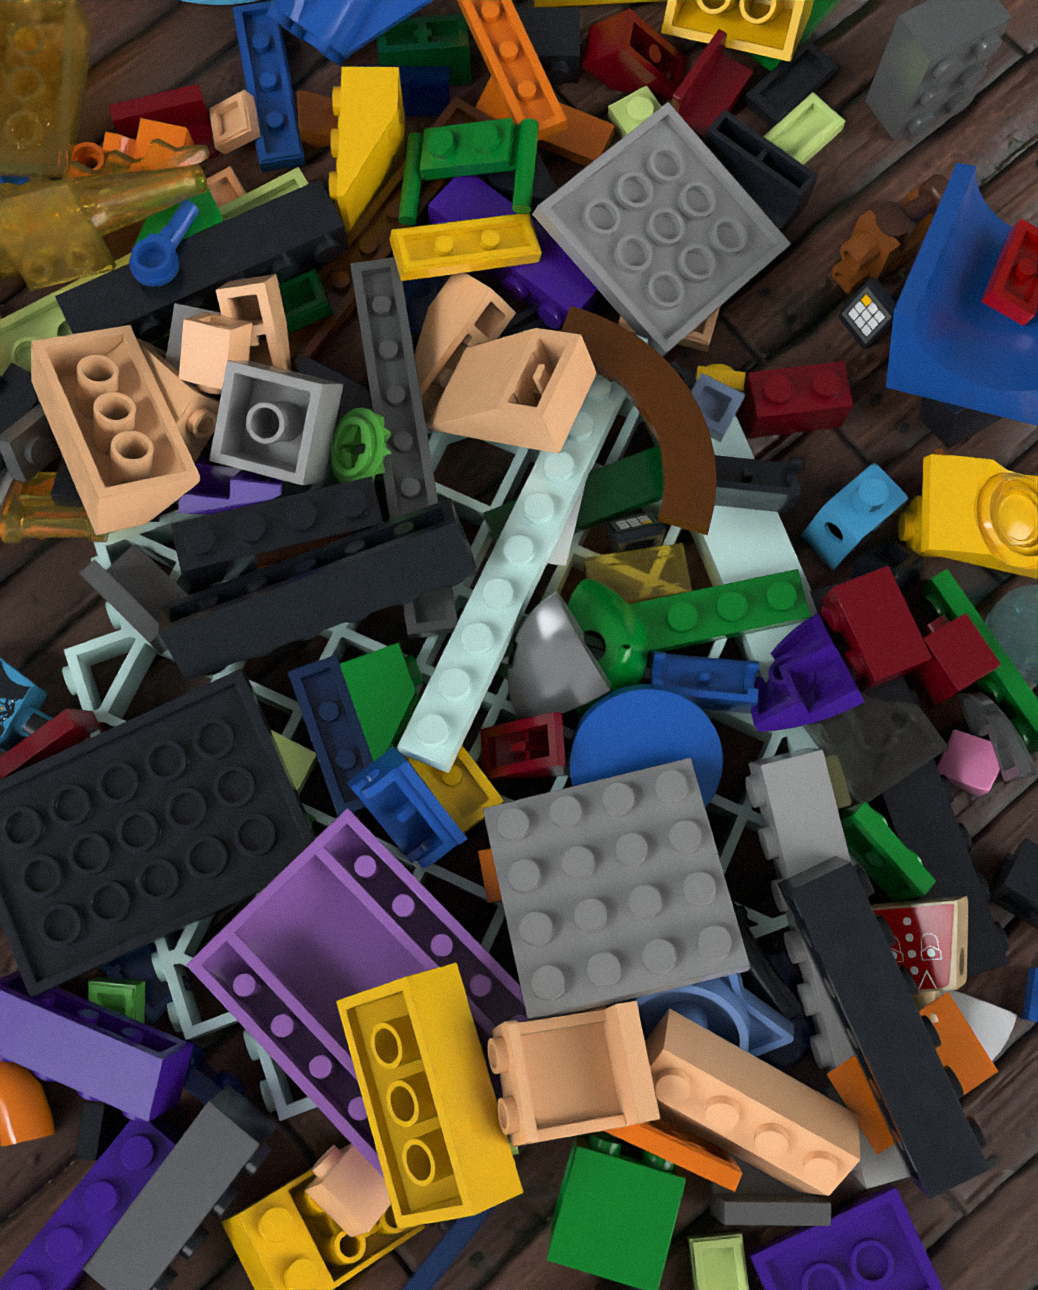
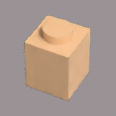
[179,312,252,394]
[305,1143,391,1237]

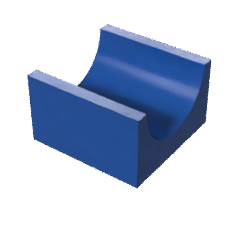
[886,163,1038,426]

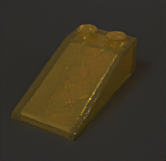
[0,0,91,178]

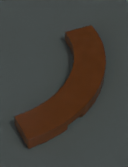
[561,306,717,535]

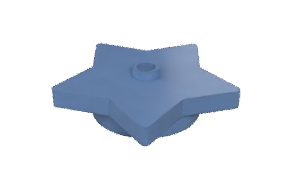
[616,973,794,1057]

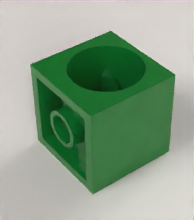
[547,1131,686,1290]

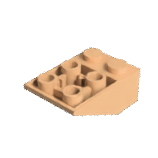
[427,328,597,454]

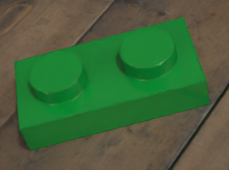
[838,802,936,902]

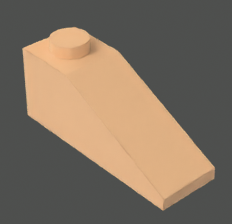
[414,273,516,423]
[216,274,292,371]

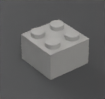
[209,360,343,485]

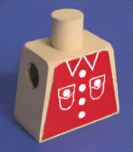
[870,896,968,1023]

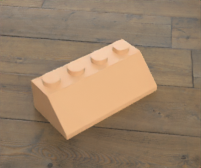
[31,325,200,535]
[645,1008,861,1196]

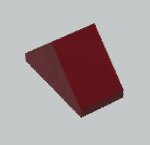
[480,712,565,781]

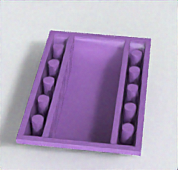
[186,808,528,1178]

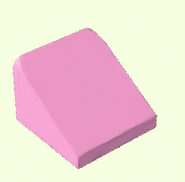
[937,730,1000,797]

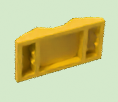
[921,454,1038,579]

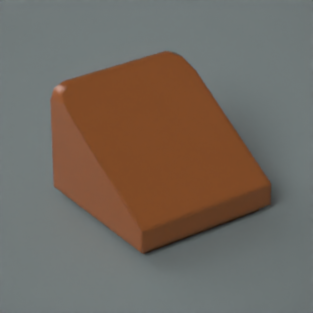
[297,90,338,148]

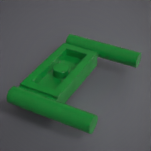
[398,118,539,226]

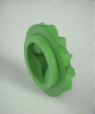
[329,408,392,483]

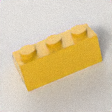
[661,0,814,62]

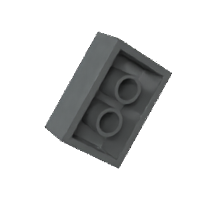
[865,0,1012,142]

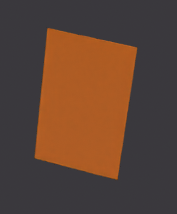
[826,992,998,1155]

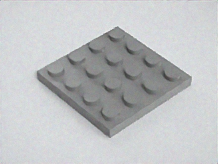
[532,102,791,357]
[483,758,750,1021]

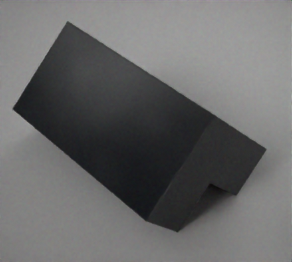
[704,109,818,234]

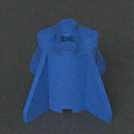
[266,0,433,67]

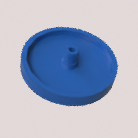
[568,684,723,808]

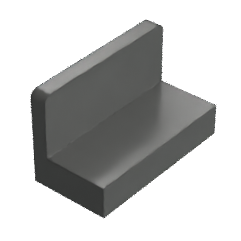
[79,545,188,655]
[710,1148,831,1226]

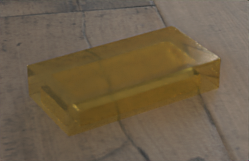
[583,543,692,604]

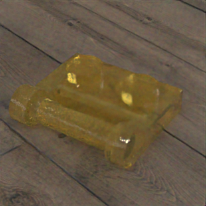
[0,472,109,543]

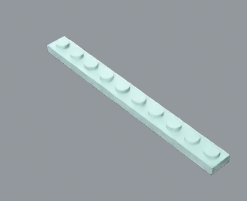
[397,335,648,773]

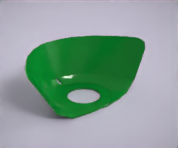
[567,579,648,718]

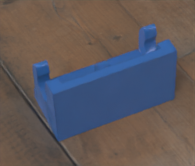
[649,651,759,713]
[347,747,467,868]

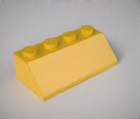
[336,962,523,1229]

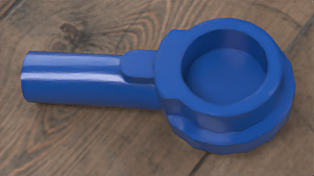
[129,200,200,287]

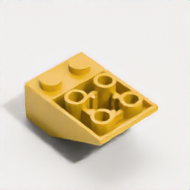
[329,67,405,235]
[221,1167,426,1290]

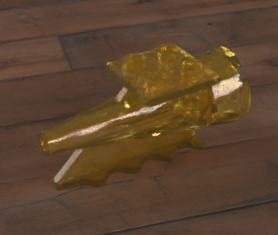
[0,138,210,291]

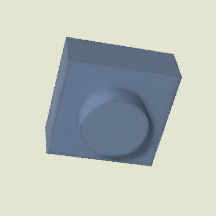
[691,373,745,442]

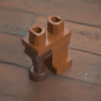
[831,174,949,294]

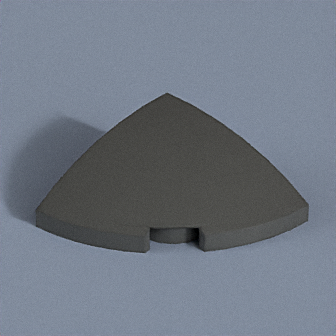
[507,591,611,720]
[958,690,1037,784]

